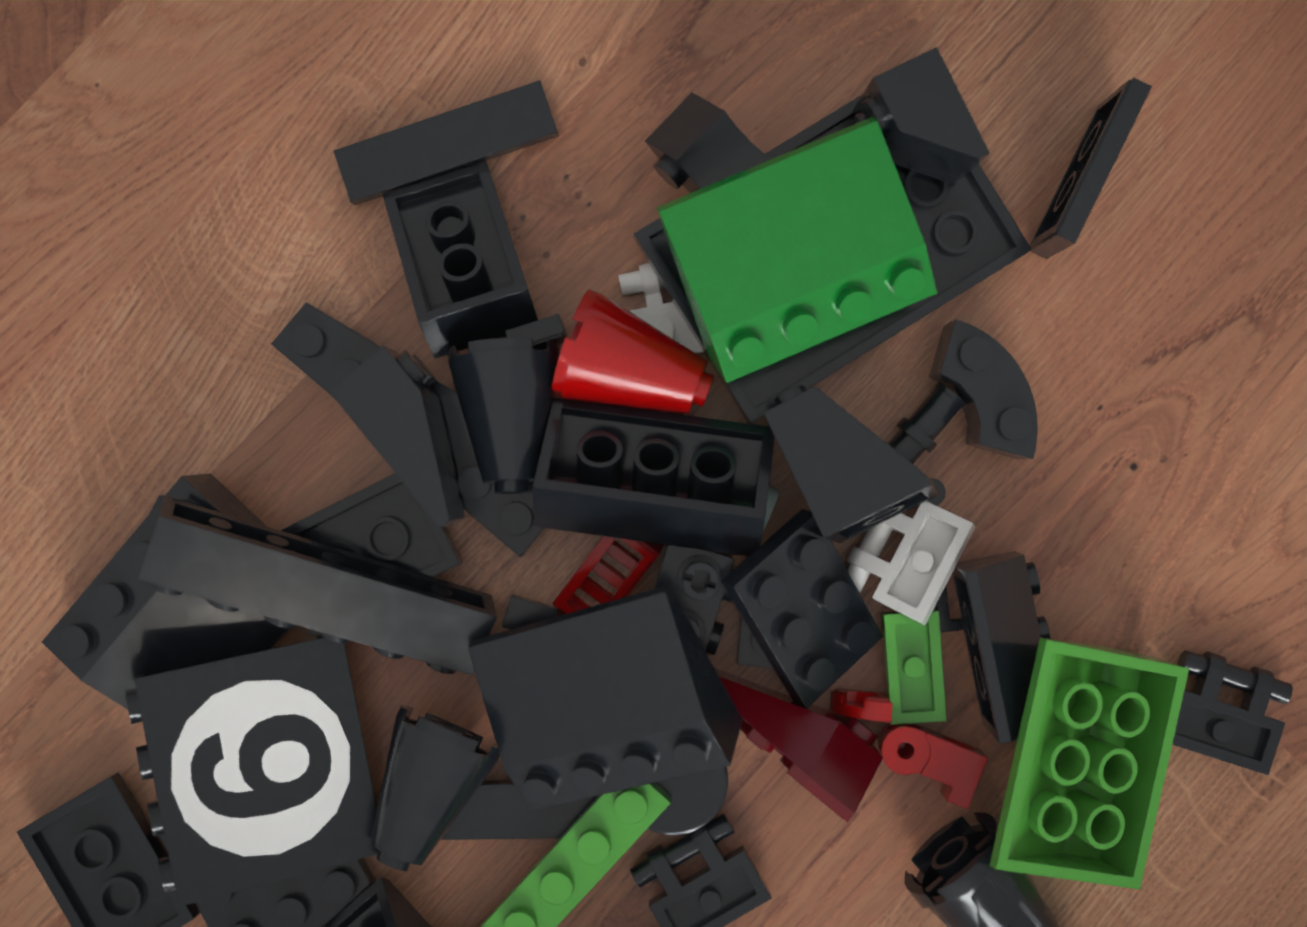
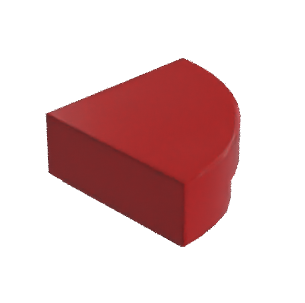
[830,689,893,722]

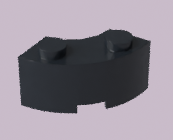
[645,92,771,193]
[929,319,1038,459]

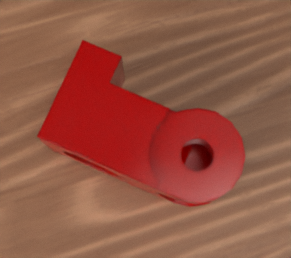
[877,723,988,810]

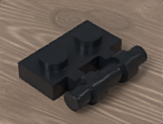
[1172,650,1293,776]
[630,814,772,927]

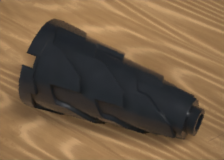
[904,812,1059,927]

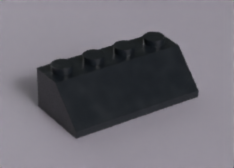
[533,397,775,556]

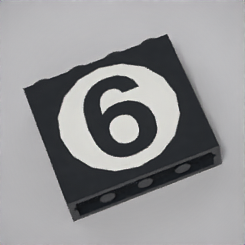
[125,635,379,907]

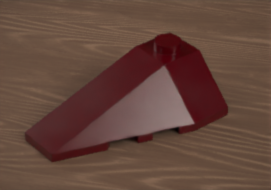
[714,668,883,822]

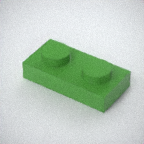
[881,609,947,725]

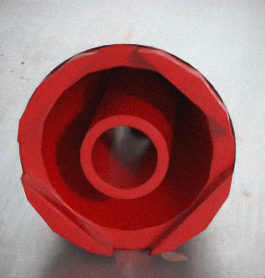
[552,289,715,414]

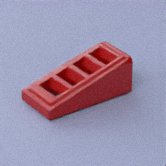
[552,536,664,614]

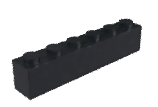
[137,496,497,675]

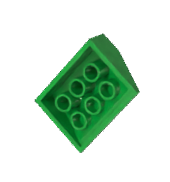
[656,117,937,383]

